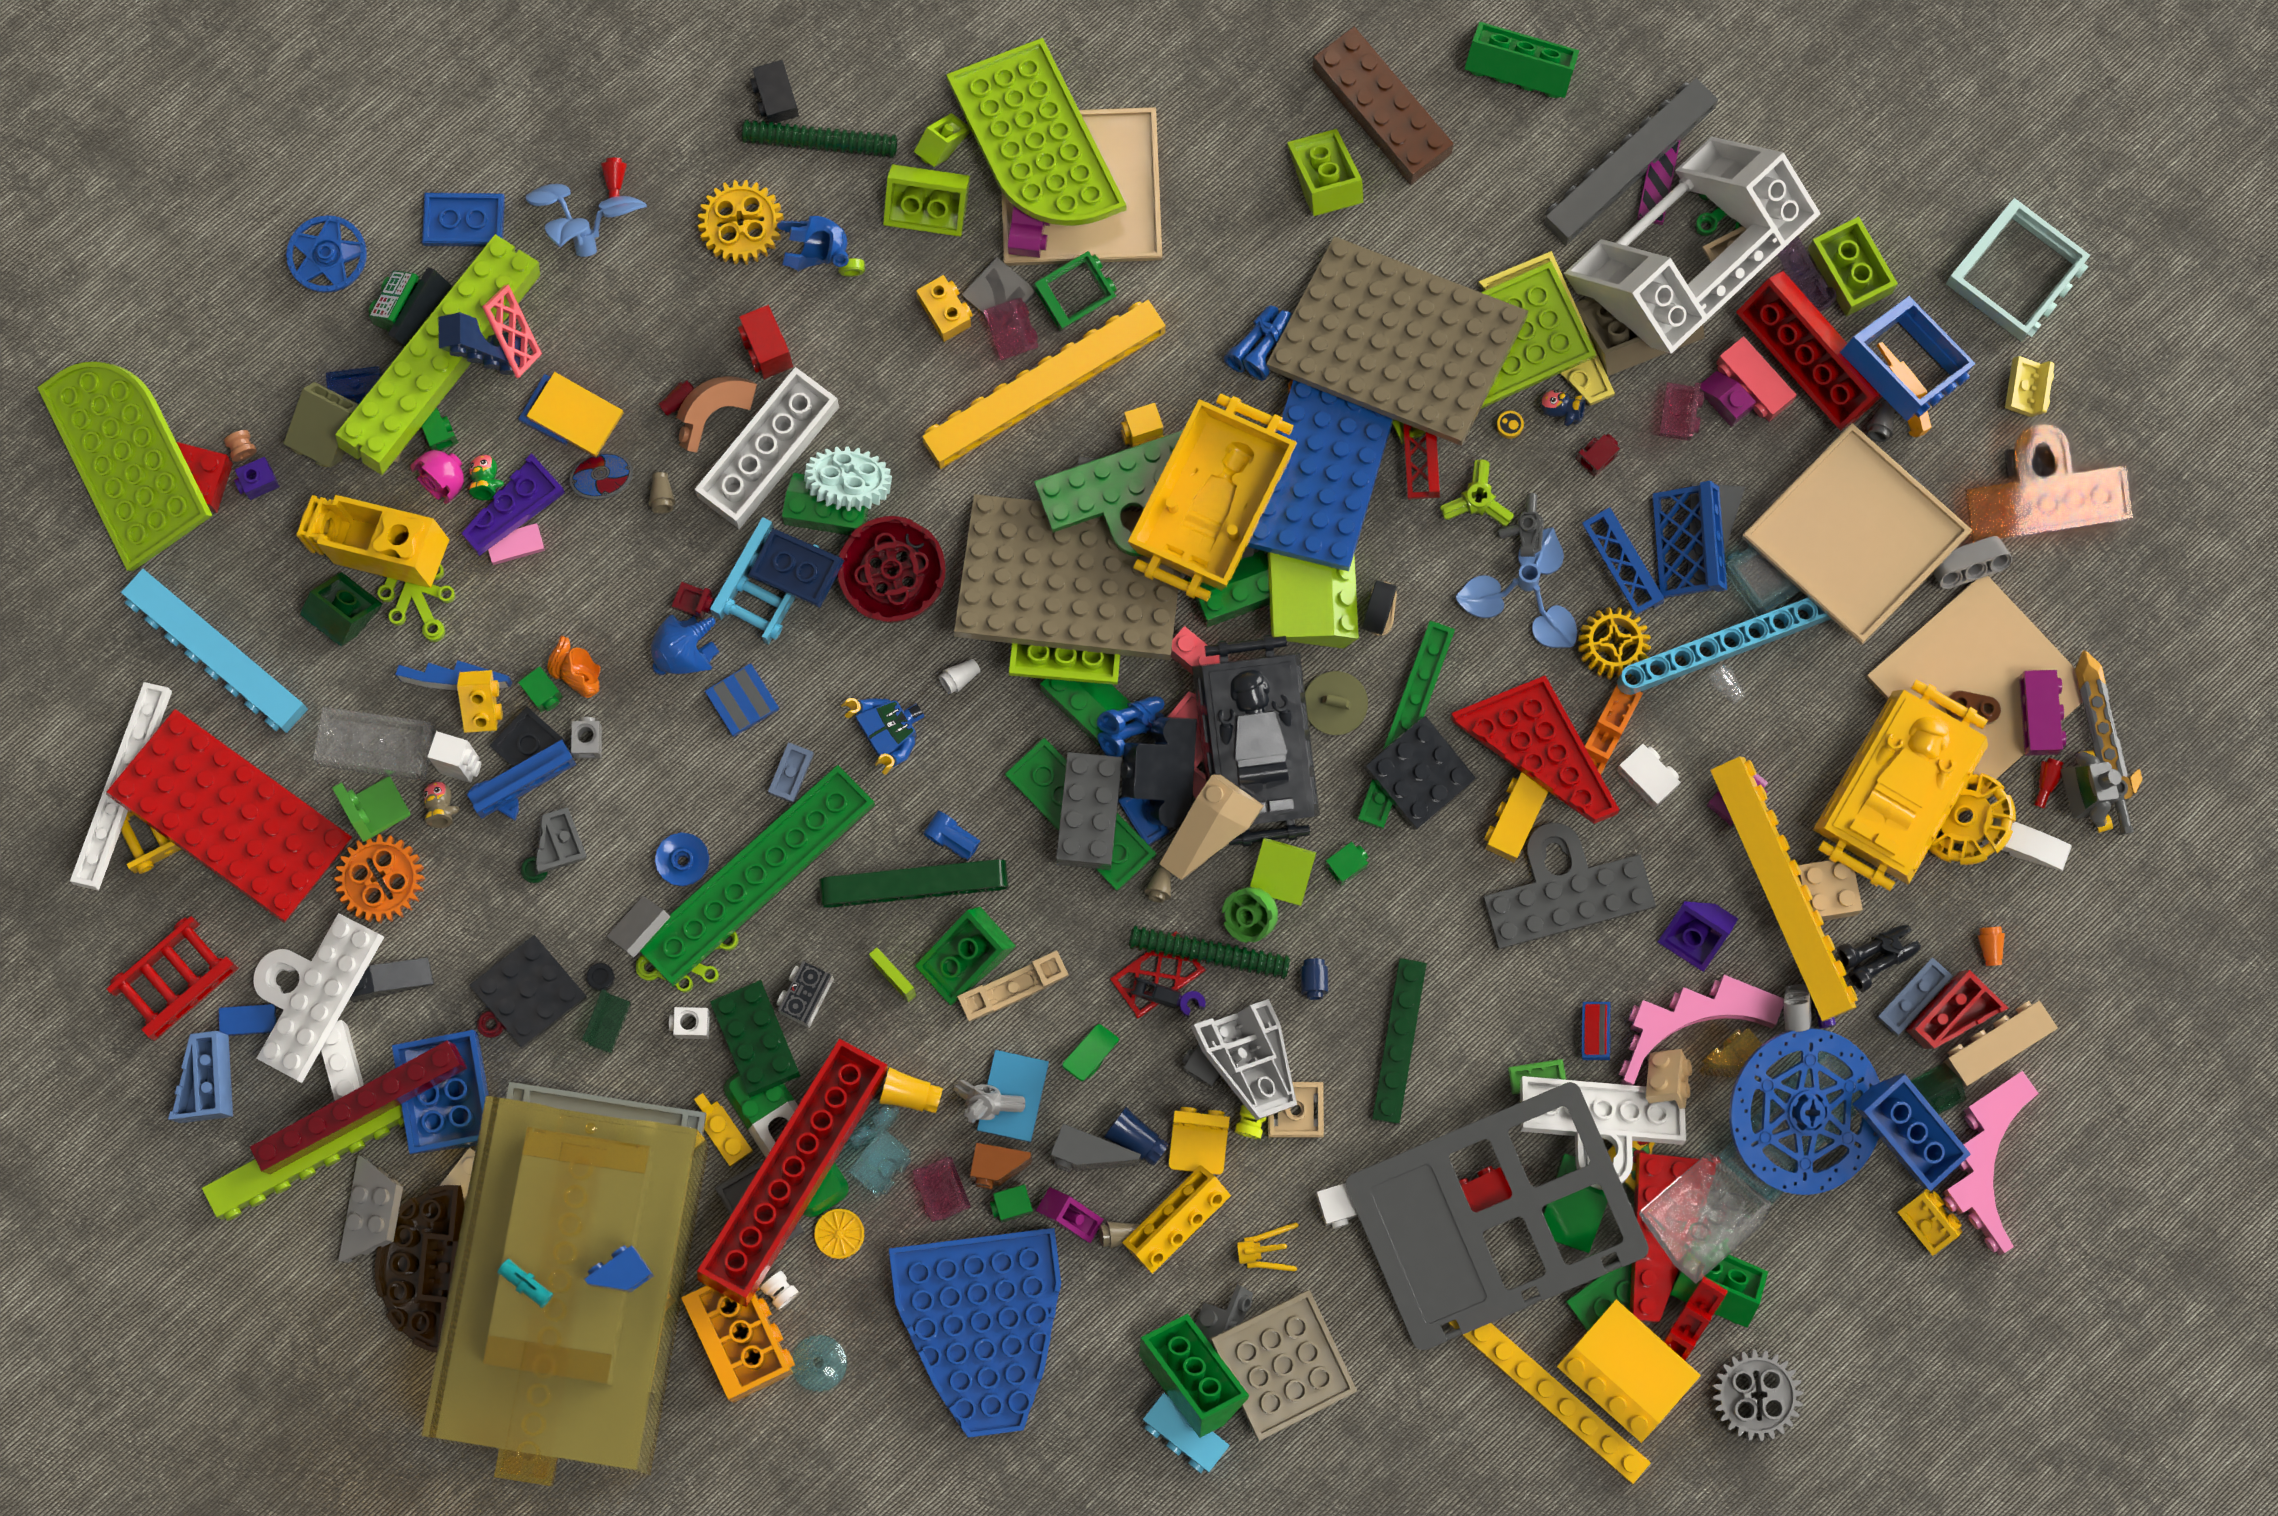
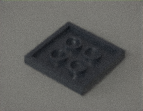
[1363,715,1476,830]
[469,935,587,1049]

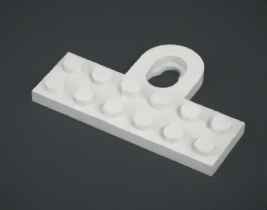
[253,913,384,1083]
[1520,1076,1686,1190]

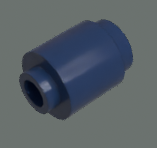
[1300,958,1329,1000]

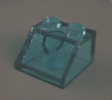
[848,1128,912,1198]

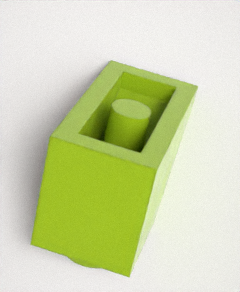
[914,113,971,167]

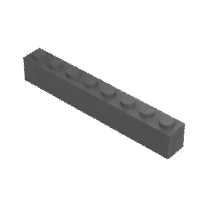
[1544,78,1718,246]

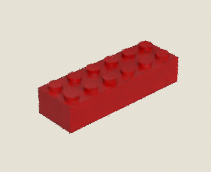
[1736,271,1882,431]

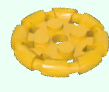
[1929,773,2016,865]

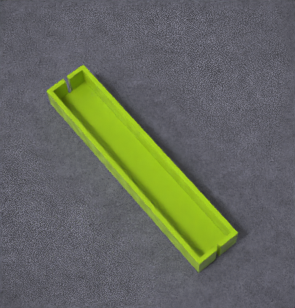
[335,234,540,475]

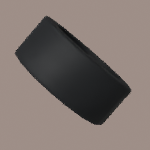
[1362,580,1397,635]

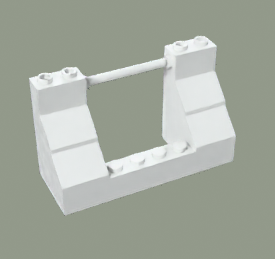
[1564,137,1821,354]

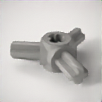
[954,1080,1025,1123]

